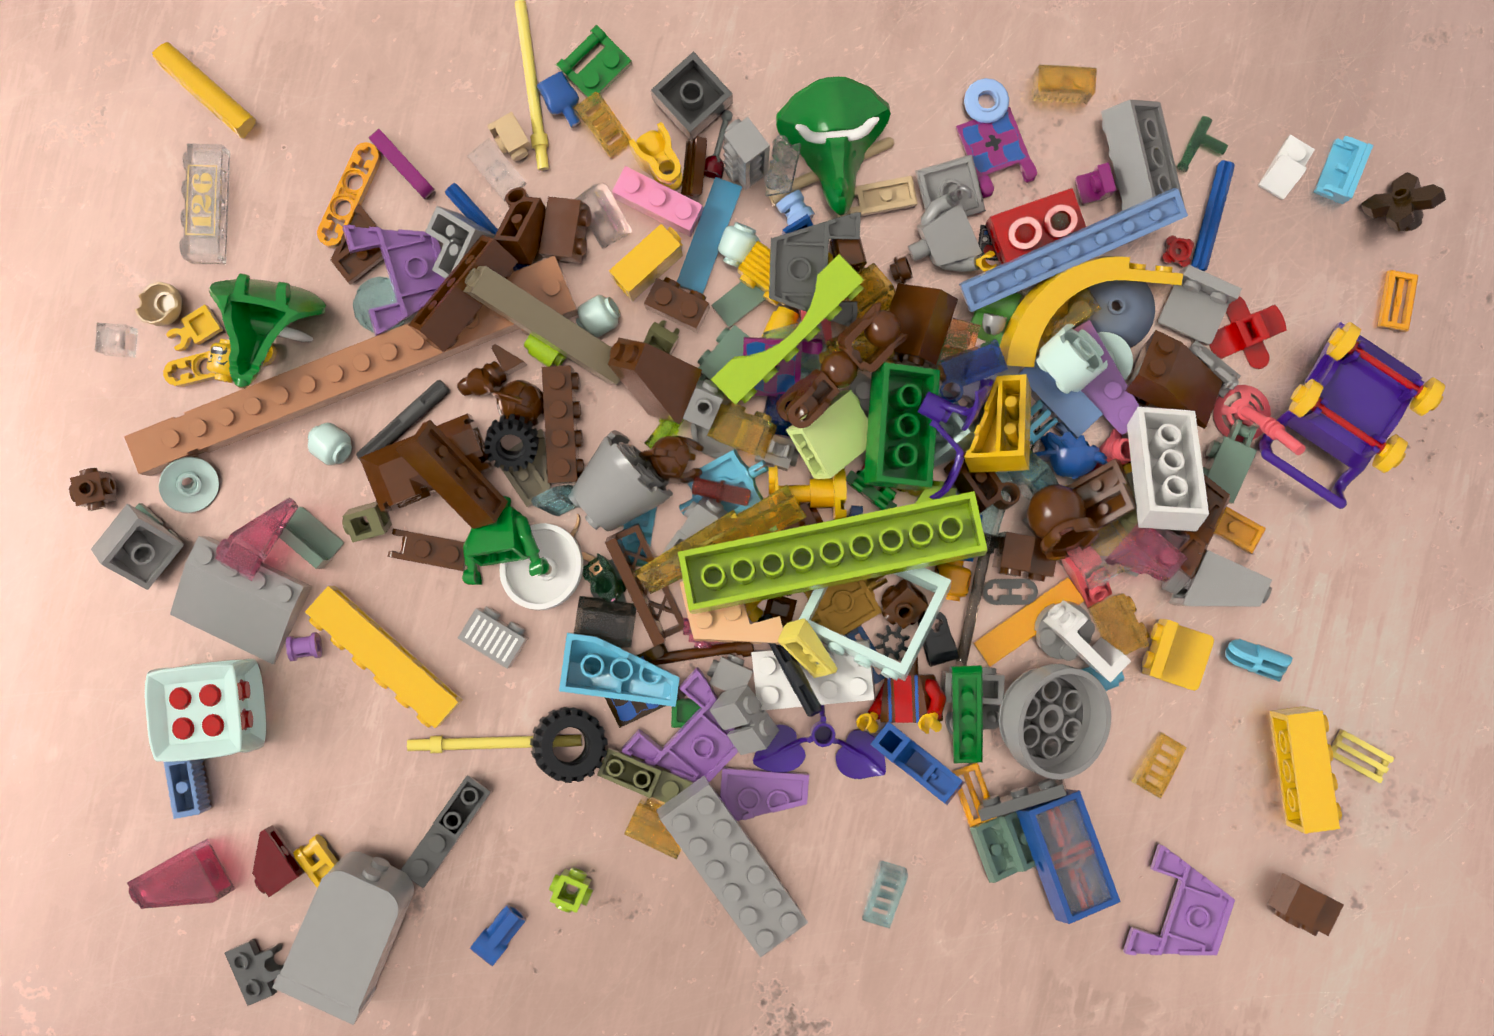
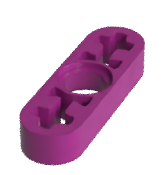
[368,128,435,199]

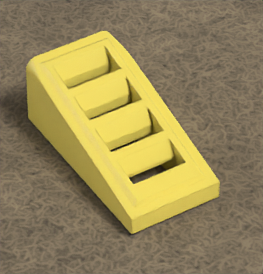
[777,619,838,678]

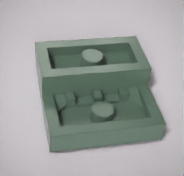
[970,811,1036,883]

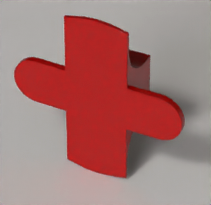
[1209,296,1287,369]

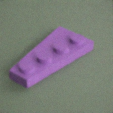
[1038,320,1140,435]

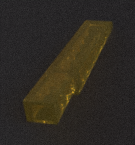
[635,485,807,594]

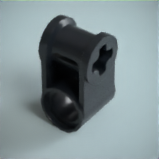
[918,610,959,667]

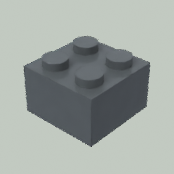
[651,51,733,141]

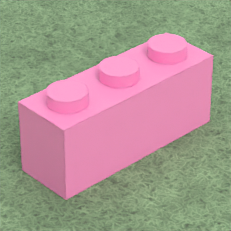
[612,166,703,237]

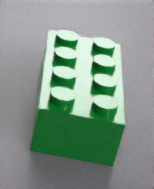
[864,362,940,491]

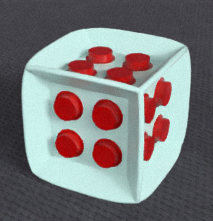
[145,659,266,762]

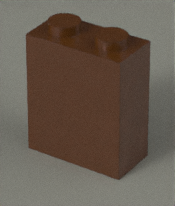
[876,283,958,367]

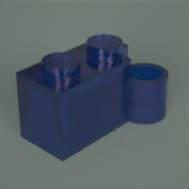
[939,339,1008,403]

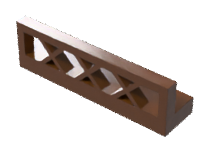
[605,523,687,647]

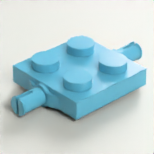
[679,448,769,522]

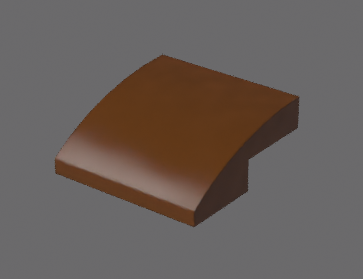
[1066,458,1137,530]

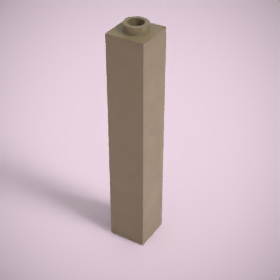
[463,266,620,385]

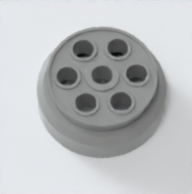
[999,664,1111,780]

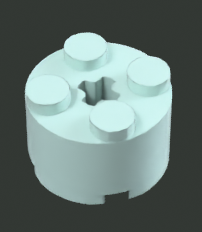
[1036,324,1108,394]

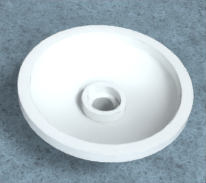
[499,523,583,610]

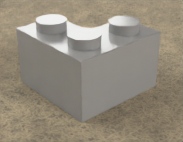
[425,206,495,279]

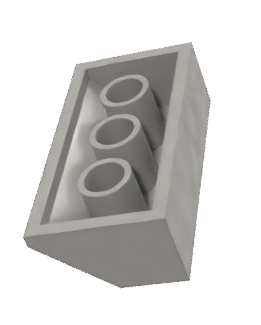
[1101,100,1185,211]

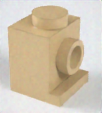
[487,112,532,162]

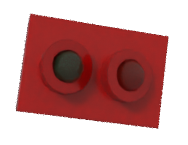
[985,188,1086,265]

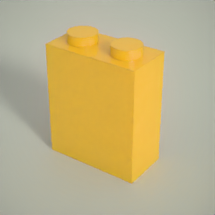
[609,224,683,302]

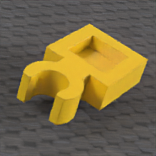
[166,304,223,352]

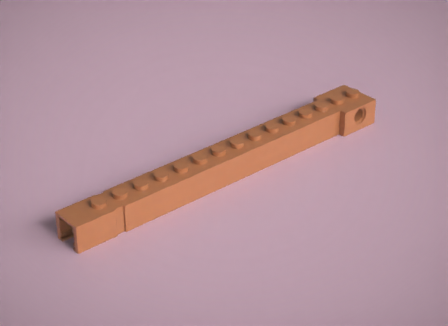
[124,255,578,476]

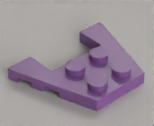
[342,225,445,336]
[621,667,738,782]
[1123,844,1235,955]

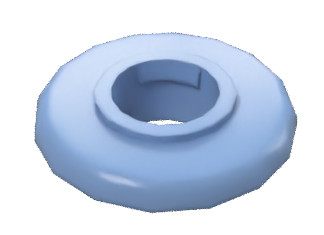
[964,78,1009,124]

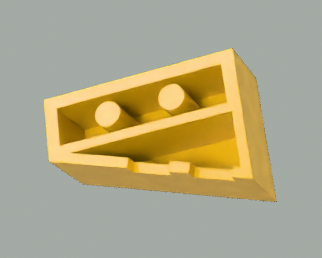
[964,374,1031,472]

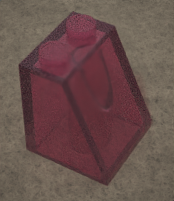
[127,839,235,909]

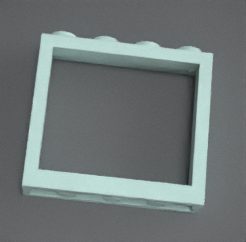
[799,568,951,681]

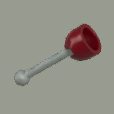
[704,110,733,179]

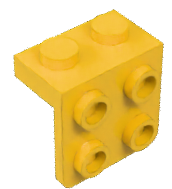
[1142,619,1214,691]

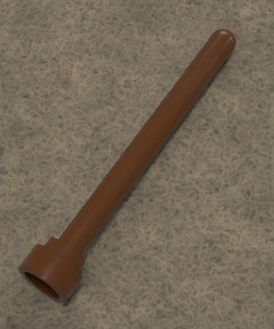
[651,642,754,665]

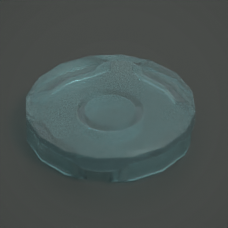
[352,276,409,333]

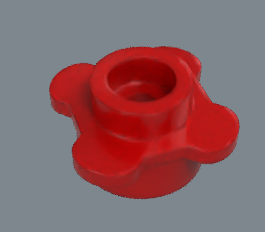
[1162,235,1194,267]

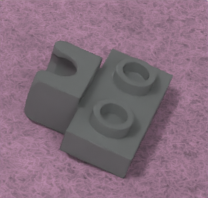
[224,939,284,1006]

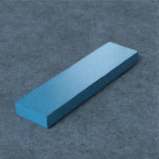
[677,177,742,294]

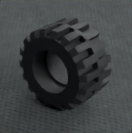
[530,707,608,783]

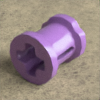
[286,632,322,661]

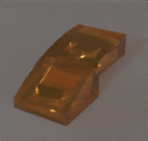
[937,317,981,385]

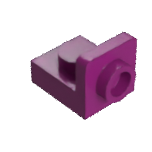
[1075,162,1117,205]

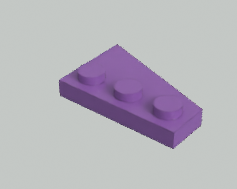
[720,767,809,821]

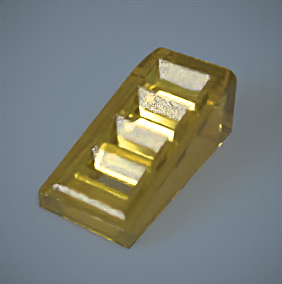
[574,91,632,158]
[1131,732,1187,799]

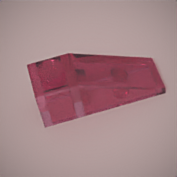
[215,497,298,581]

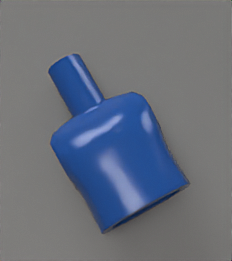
[536,71,581,127]

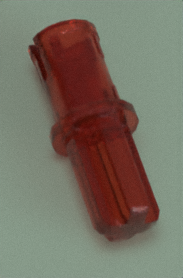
[692,477,751,506]

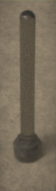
[955,532,1000,666]

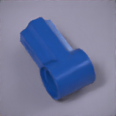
[469,904,527,966]

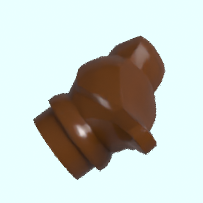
[457,361,507,396]

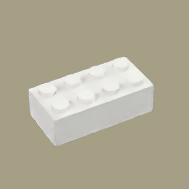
[1127,407,1209,531]
[752,639,876,711]

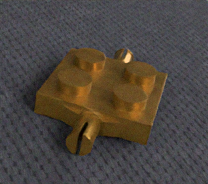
[804,576,888,636]

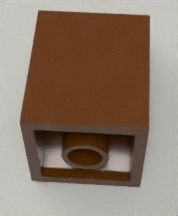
[608,337,702,424]

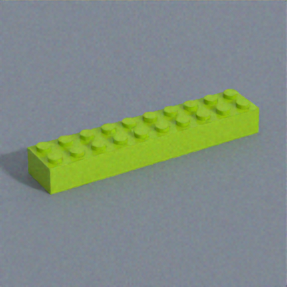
[678,491,987,614]

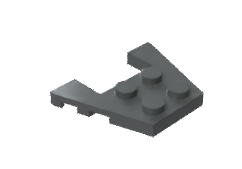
[769,212,861,327]

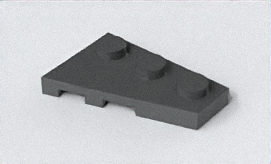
[978,778,1067,822]

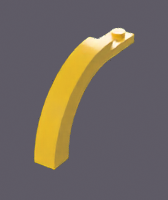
[997,256,1183,367]

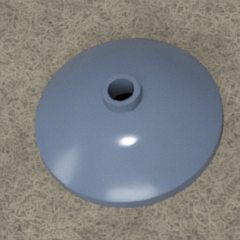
[1068,280,1155,348]

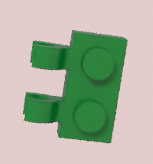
[846,468,897,510]

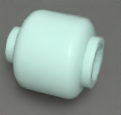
[718,222,760,267]
[576,295,621,338]
[308,422,352,465]

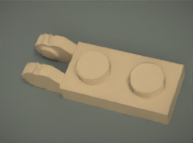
[837,176,918,217]

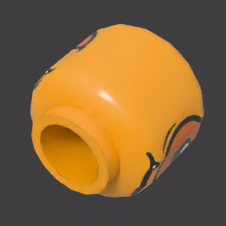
[934,560,972,602]

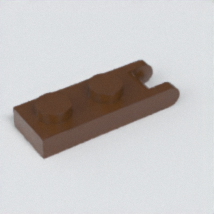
[387,528,466,571]

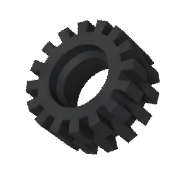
[484,414,539,472]

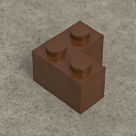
[992,532,1057,582]
[1267,873,1344,936]

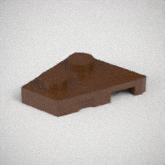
[330,204,383,285]

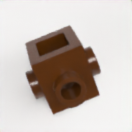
[69,468,117,511]
[881,579,929,629]

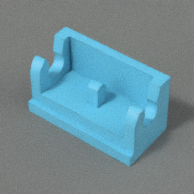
[1313,136,1373,204]

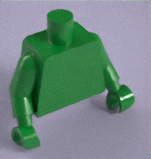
[462,496,549,585]

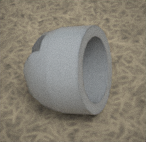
[982,313,1007,336]

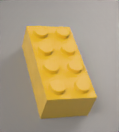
[1270,706,1342,834]

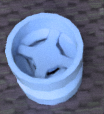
[776,190,815,226]

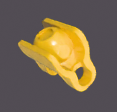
[629,122,683,191]

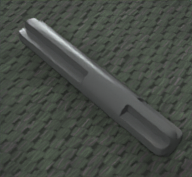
[356,380,450,460]

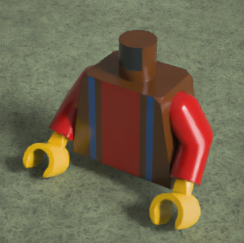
[856,657,946,734]

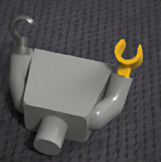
[907,185,998,272]

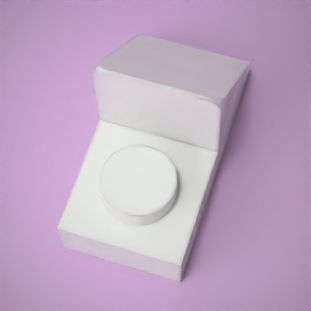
[1258,135,1315,200]

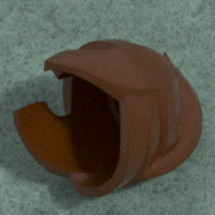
[492,380,544,426]
[639,436,704,484]

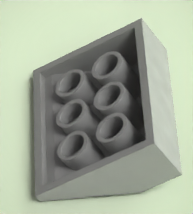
[170,536,312,664]

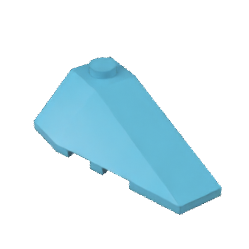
[559,633,680,707]

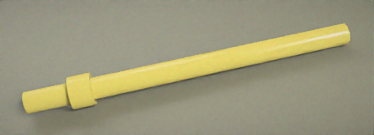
[515,0,549,171]
[407,735,582,753]

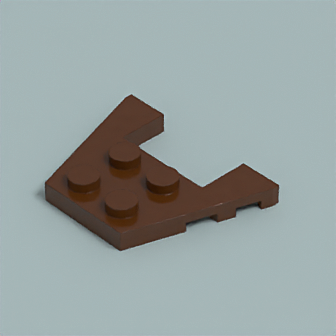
[1170,474,1230,579]

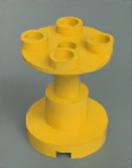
[768,465,847,523]

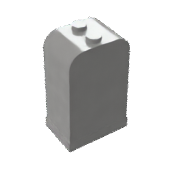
[272,852,414,1025]

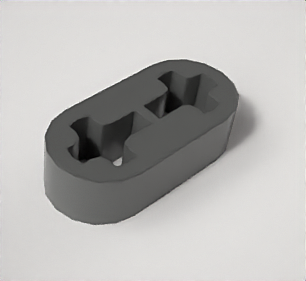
[981,579,1038,605]

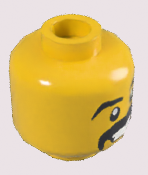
[206,339,233,383]

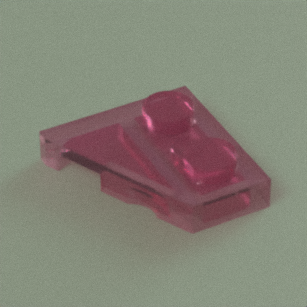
[1104,523,1188,582]

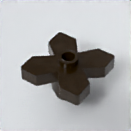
[1361,172,1446,231]

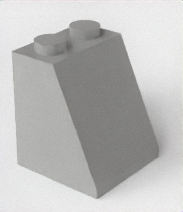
[1169,550,1272,607]

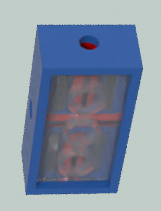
[1016,789,1121,924]

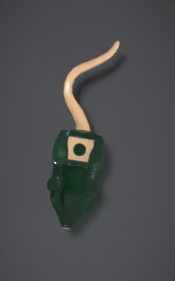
[571,514,626,603]

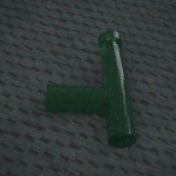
[1177,116,1228,172]

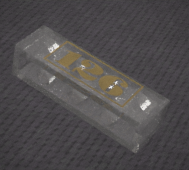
[179,143,230,265]

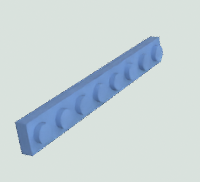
[959,188,1188,312]

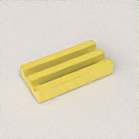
[1331,729,1395,784]

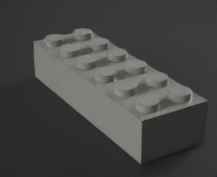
[656,776,808,958]

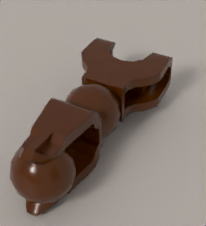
[776,302,908,428]

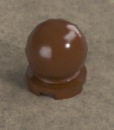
[1026,484,1099,560]

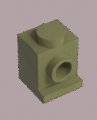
[342,501,392,543]

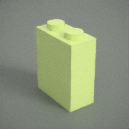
[786,390,868,479]

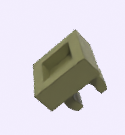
[644,320,680,355]

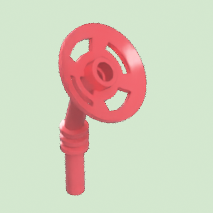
[1213,385,1306,456]

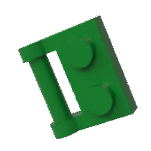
[555,25,632,103]

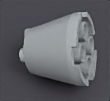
[568,430,673,531]

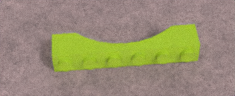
[711,254,864,405]

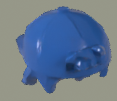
[1031,432,1108,479]

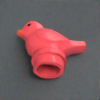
[1091,428,1131,472]

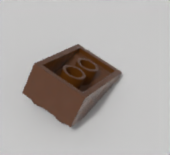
[1125,330,1223,429]

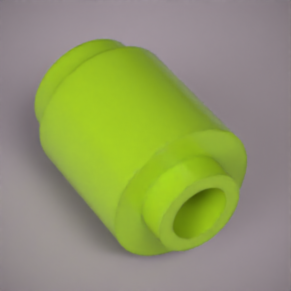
[524,334,567,367]

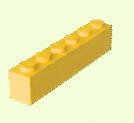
[305,586,463,728]

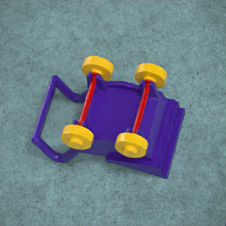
[1259,322,1445,509]

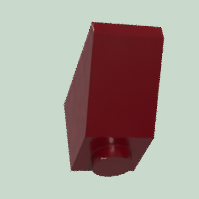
[252,825,305,897]

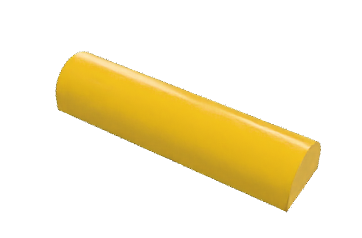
[152,42,256,139]

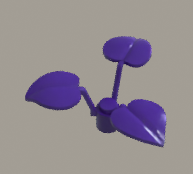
[918,378,994,500]
[753,705,886,779]

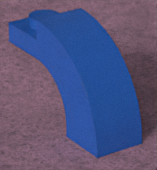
[870,721,965,805]

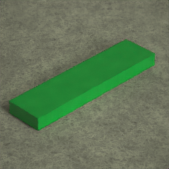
[952,665,983,764]

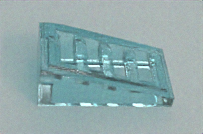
[531,485,577,516]
[862,861,908,929]

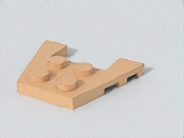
[680,534,783,645]

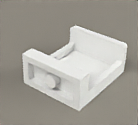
[1043,600,1131,683]

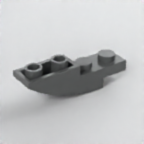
[401,775,491,888]

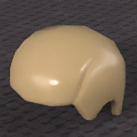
[135,282,182,326]

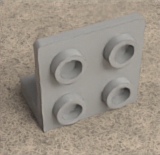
[1158,265,1242,345]

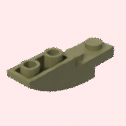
[597,748,717,803]

